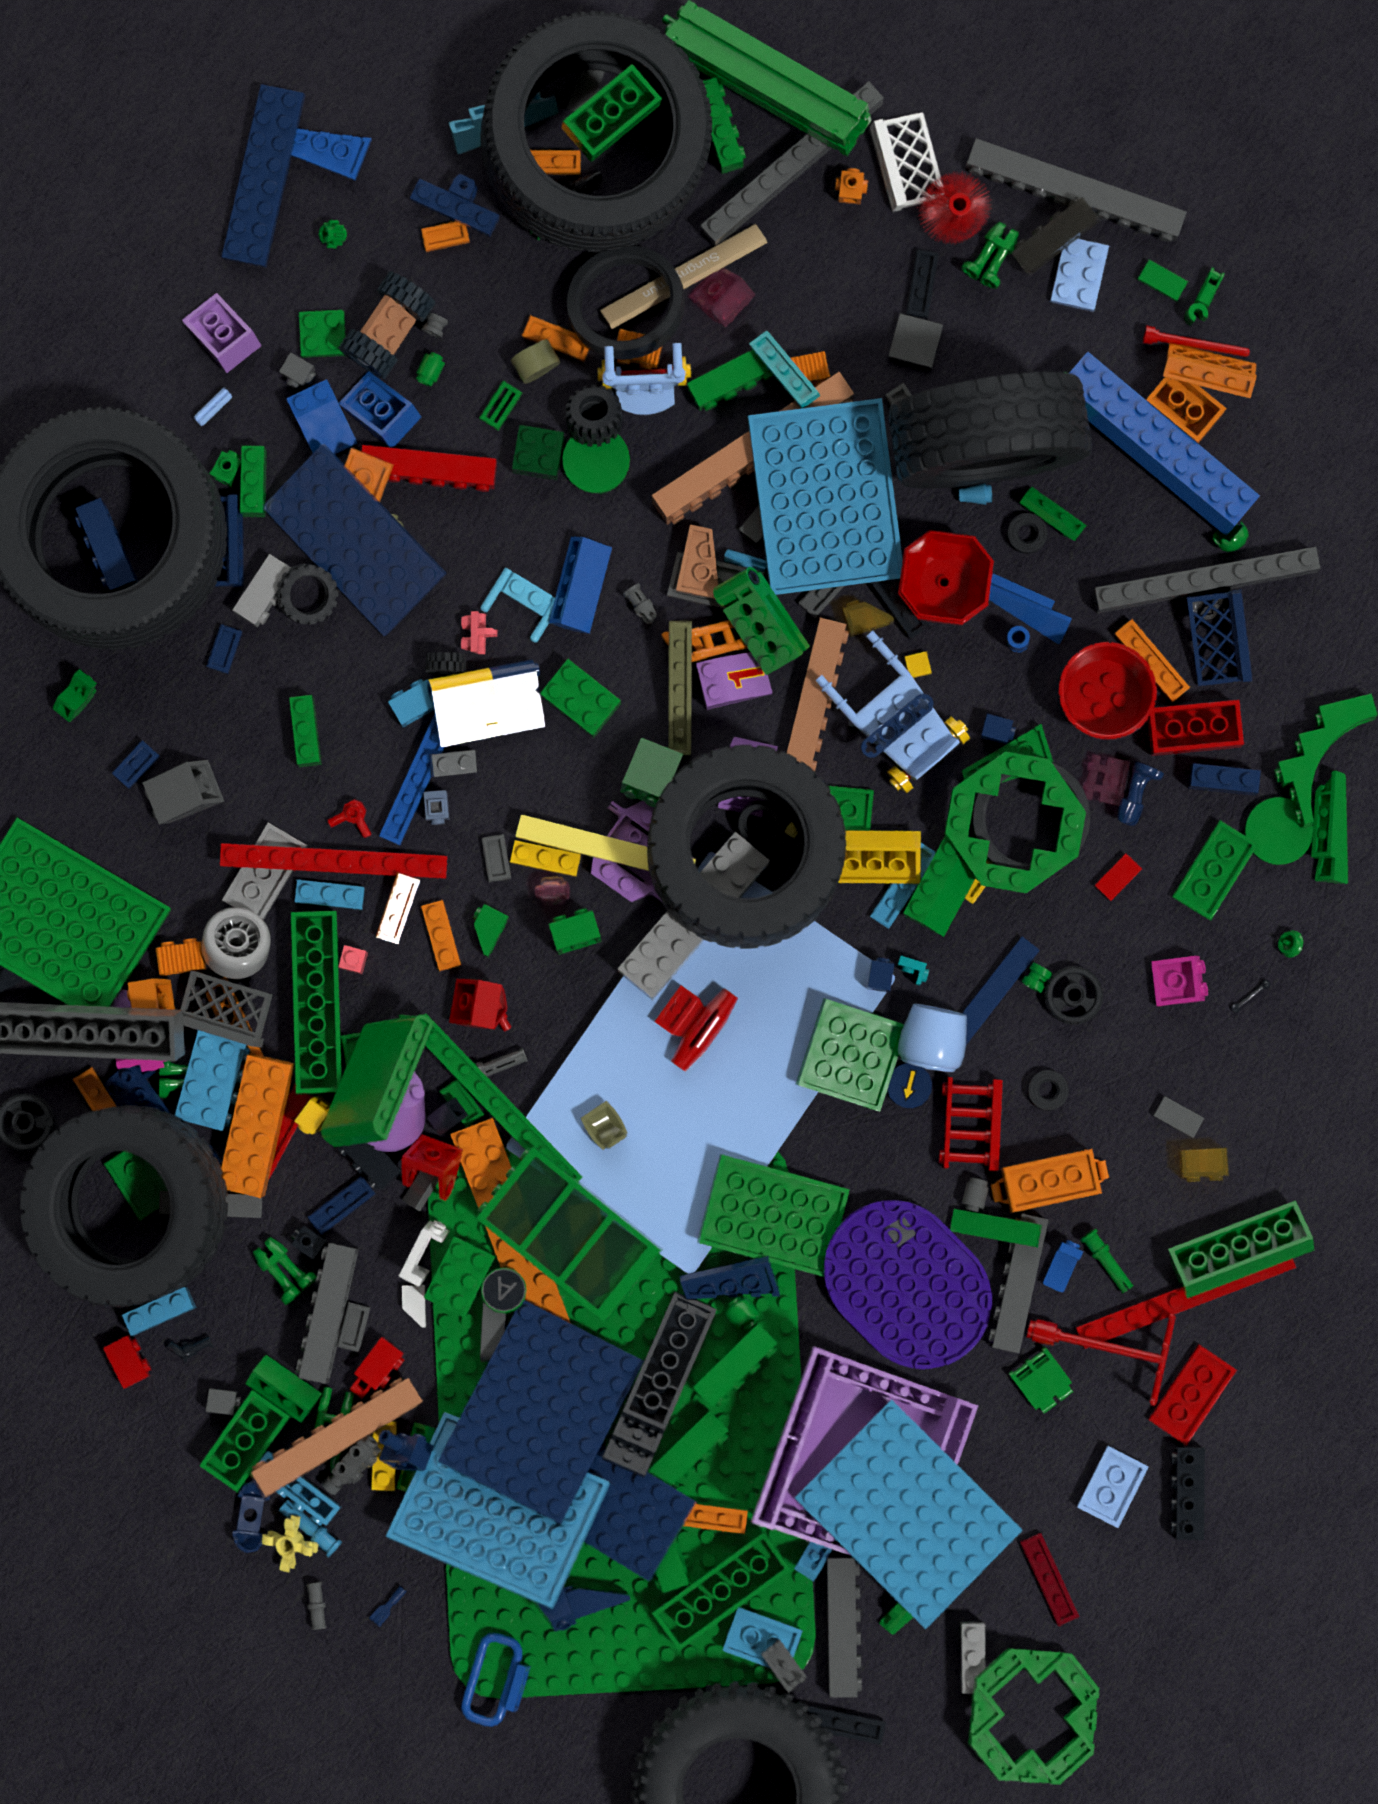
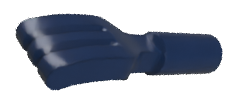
[369,1586,407,1627]

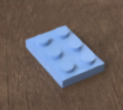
[1050,236,1109,312]
[1077,1446,1148,1528]

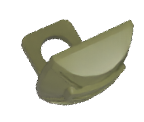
[581,1101,628,1150]

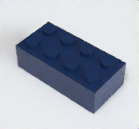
[74,498,138,593]

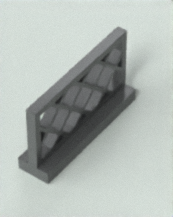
[180,970,273,1047]

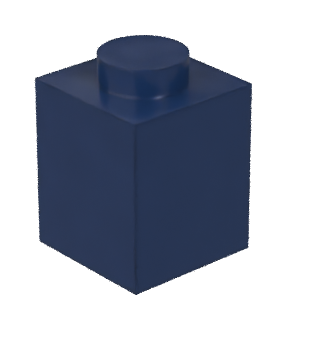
[980,714,1016,745]
[867,958,894,993]

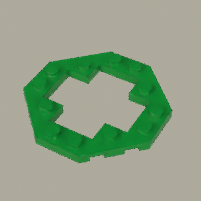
[944,751,1086,893]
[968,1648,1099,1784]

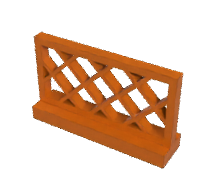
[1163,343,1257,398]

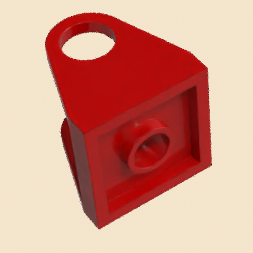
[401,1134,463,1201]

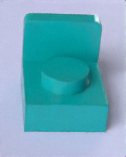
[898,956,929,986]

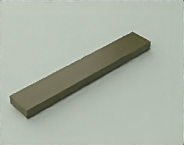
[669,621,692,755]

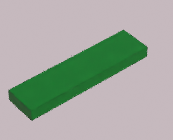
[950,1209,1042,1248]

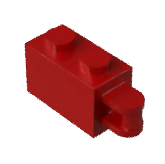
[350,1337,405,1399]

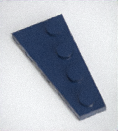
[680,1256,780,1299]

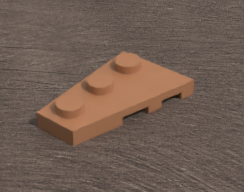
[676,525,718,600]

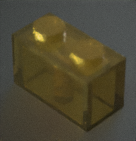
[1179,1148,1229,1182]

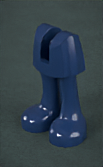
[1118,761,1164,826]

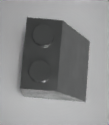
[143,760,224,824]

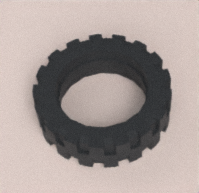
[276,564,338,625]

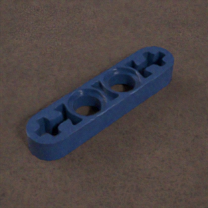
[860,694,934,758]

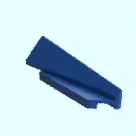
[989,573,1072,644]

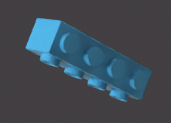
[259,1451,342,1526]

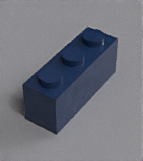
[1188,763,1261,796]

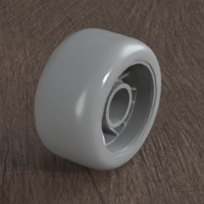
[201,907,271,979]

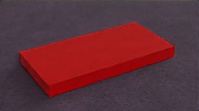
[1148,1344,1237,1446]

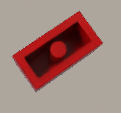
[103,1335,152,1389]

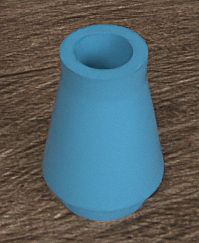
[959,483,992,505]

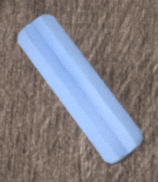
[194,388,232,426]

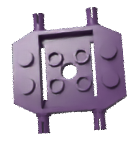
[591,801,694,903]

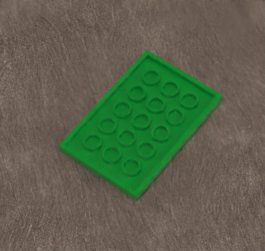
[697,1154,850,1277]

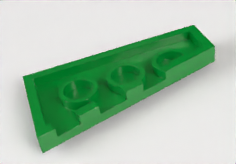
[961,724,1053,783]

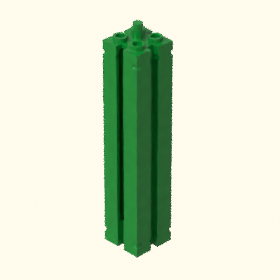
[662,0,871,156]

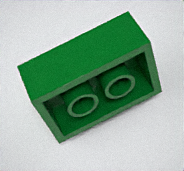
[540,659,621,739]
[549,908,602,955]
[424,1236,496,1318]

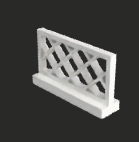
[870,112,944,212]

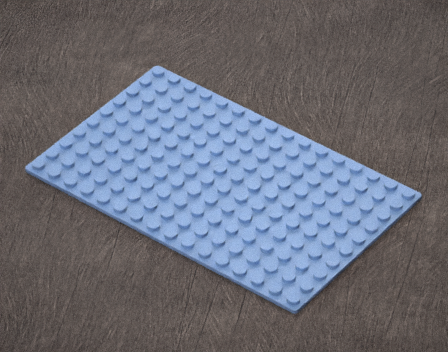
[507,852,895,1274]

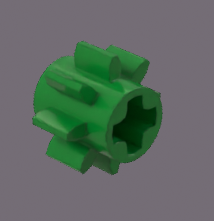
[319,220,347,248]

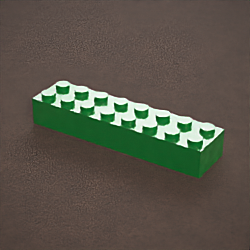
[291,911,342,1095]

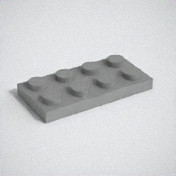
[222,823,307,920]

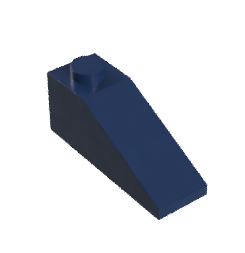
[565,1585,631,1619]

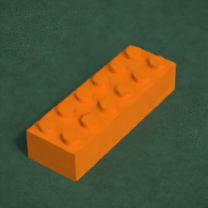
[221,1053,295,1198]

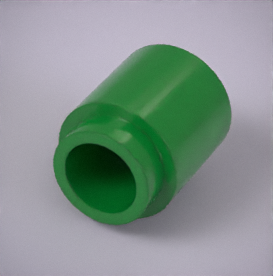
[416,352,445,387]

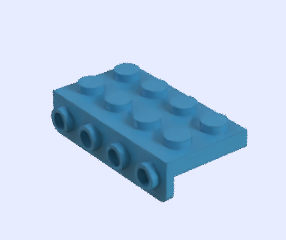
[175,1030,250,1131]

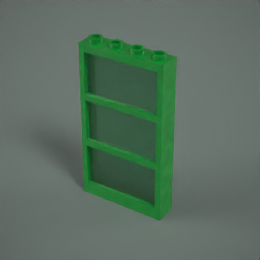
[476,1147,663,1322]

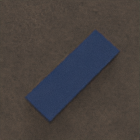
[308,1176,376,1235]

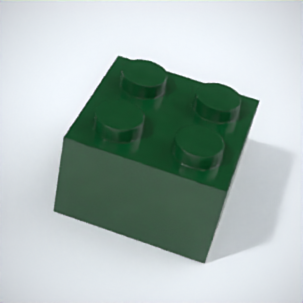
[512,425,564,481]

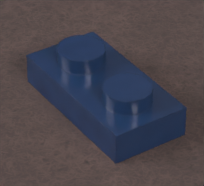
[112,740,160,789]

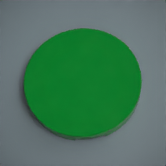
[563,434,630,494]
[1245,797,1313,865]

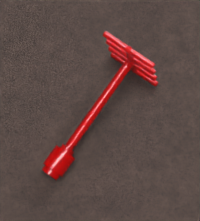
[1027,1314,1176,1406]

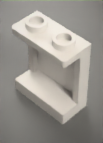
[399,1220,449,1287]

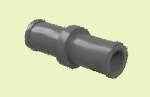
[307,1583,326,1630]

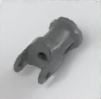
[623,583,657,624]

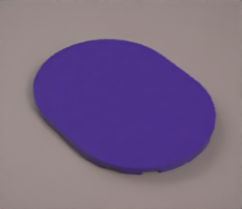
[824,1200,992,1369]

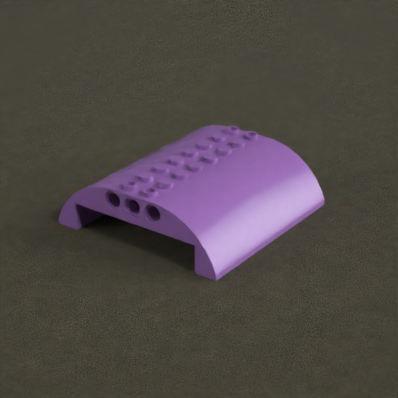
[751,1347,978,1556]

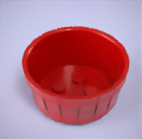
[1059,642,1157,739]

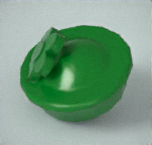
[1278,930,1303,958]

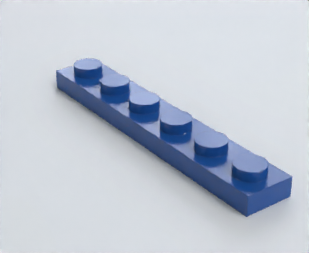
[379,714,445,846]

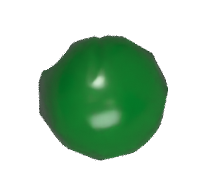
[1213,522,1249,552]

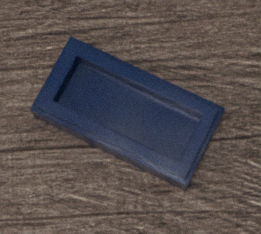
[206,624,243,674]

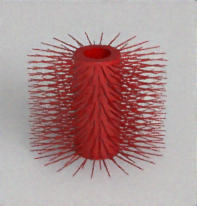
[917,171,992,245]

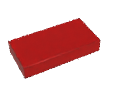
[1095,854,1142,902]

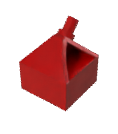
[449,978,511,1031]

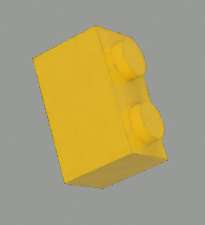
[295,1094,332,1135]

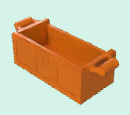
[991,1149,1109,1213]

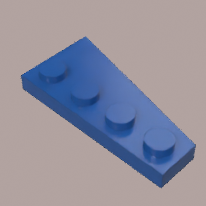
[291,129,372,181]

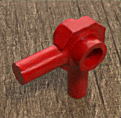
[328,799,371,838]

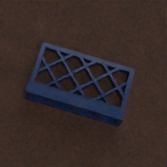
[214,495,244,587]
[1187,589,1252,686]

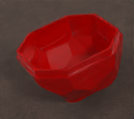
[898,530,994,625]

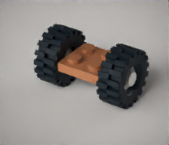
[338,271,436,379]

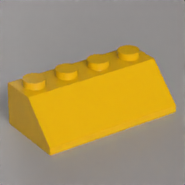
[838,831,921,884]

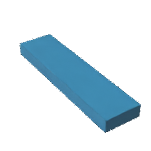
[870,843,936,929]

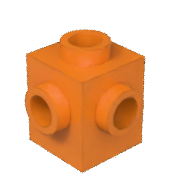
[835,168,868,204]

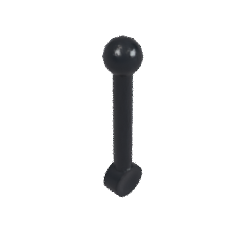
[1231,980,1270,1013]

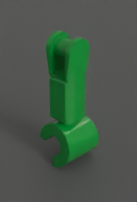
[1184,267,1225,326]

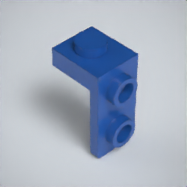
[1043,1240,1083,1293]

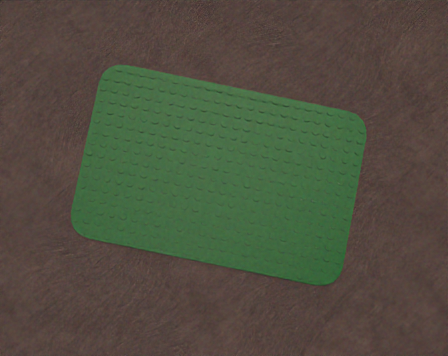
[428,1148,816,1699]

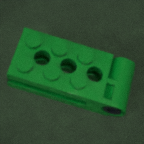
[713,567,810,675]

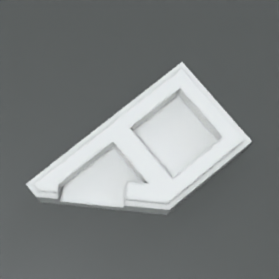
[402,1285,426,1327]

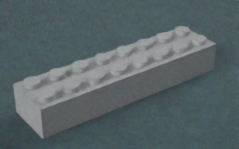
[618,832,770,1001]

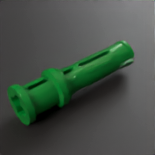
[1080,1228,1134,1294]

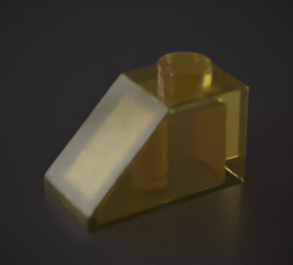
[842,600,894,637]

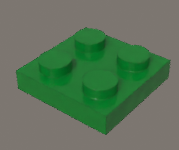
[299,310,346,358]

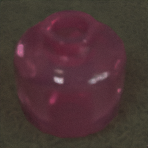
[535,876,570,906]

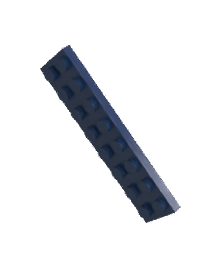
[222,84,305,267]

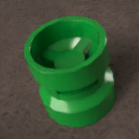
[1022,963,1052,993]

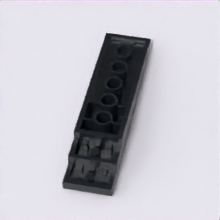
[602,1292,717,1478]

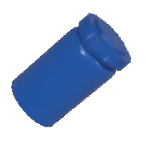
[1007,626,1030,653]

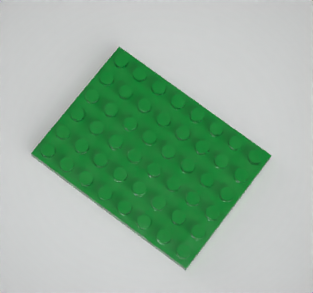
[0,818,172,1007]

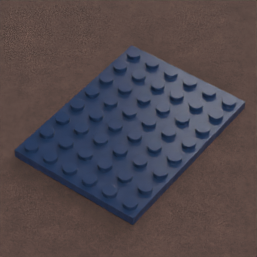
[438,1300,644,1525]

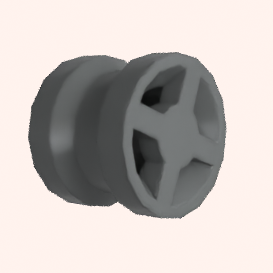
[421,313,448,338]

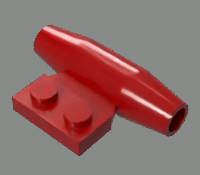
[654,985,738,1072]

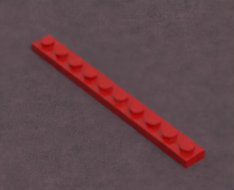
[220,843,447,879]
[1076,1259,1296,1349]

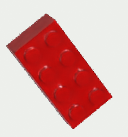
[1148,700,1244,756]

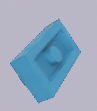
[794,1541,832,1581]

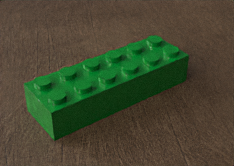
[1168,1201,1314,1299]
[652,1531,791,1651]

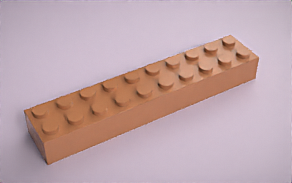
[652,372,854,525]

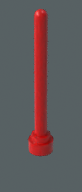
[1143,325,1250,357]

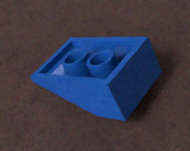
[339,371,421,448]
[287,379,358,455]

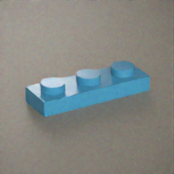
[295,880,365,910]

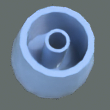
[898,1004,967,1072]

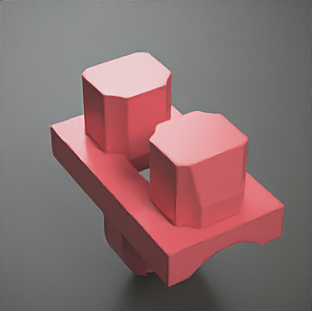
[461,611,497,655]

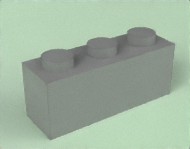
[233,554,291,627]
[960,1622,985,1693]

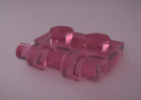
[1083,755,1130,806]

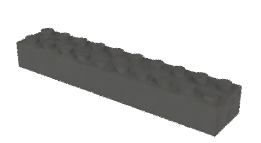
[0,1002,185,1061]

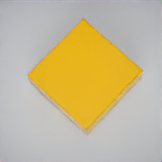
[904,651,932,678]

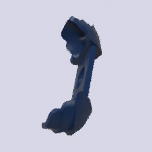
[233,1480,270,1553]

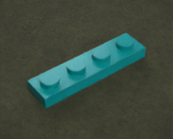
[749,331,820,409]

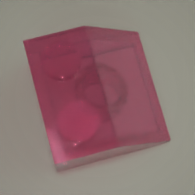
[688,267,755,327]

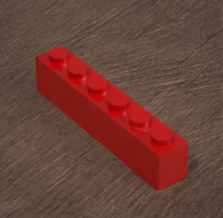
[362,445,497,492]

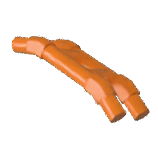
[692,620,748,662]

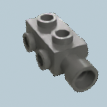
[322,1435,382,1495]

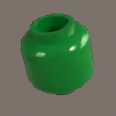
[725,1297,759,1332]

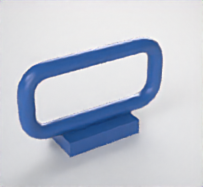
[461,1633,531,1727]

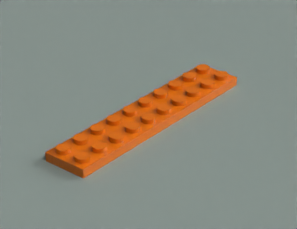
[450,1118,571,1324]

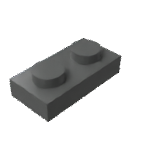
[429,750,477,777]

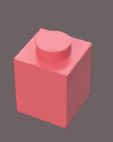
[339,945,368,974]

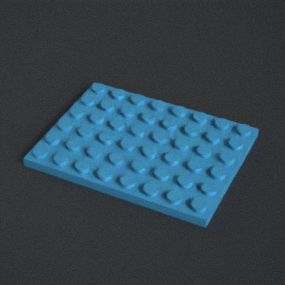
[747,398,903,595]
[794,1399,1022,1629]
[386,1412,610,1610]

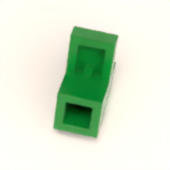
[53,669,97,723]

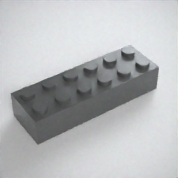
[296,1243,359,1384]

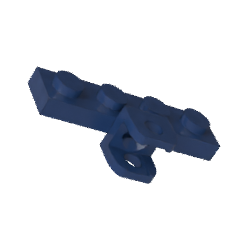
[410,174,500,237]

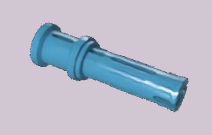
[279,1500,342,1557]

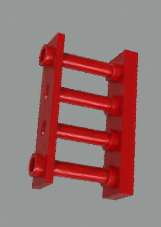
[939,1077,1003,1171]

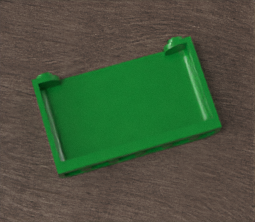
[321,1015,434,1147]

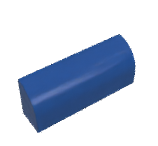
[549,537,612,634]

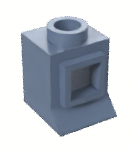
[424,790,450,825]

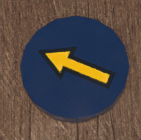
[887,1063,932,1108]

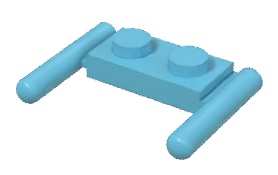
[480,568,555,643]

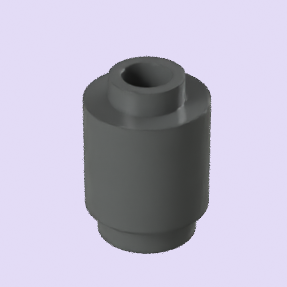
[962,1178,989,1212]

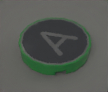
[481,1268,527,1314]

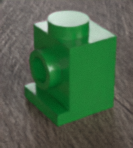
[210,450,241,488]

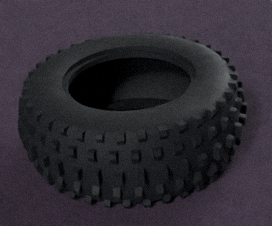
[631,1681,848,1804]

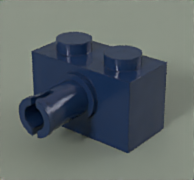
[379,1430,434,1471]

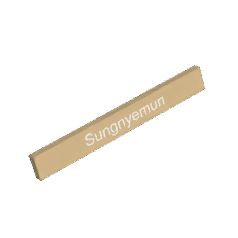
[601,224,767,329]

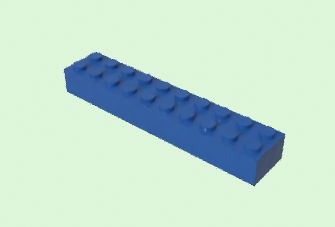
[1069,352,1260,536]

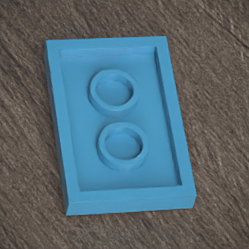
[722,1607,803,1668]

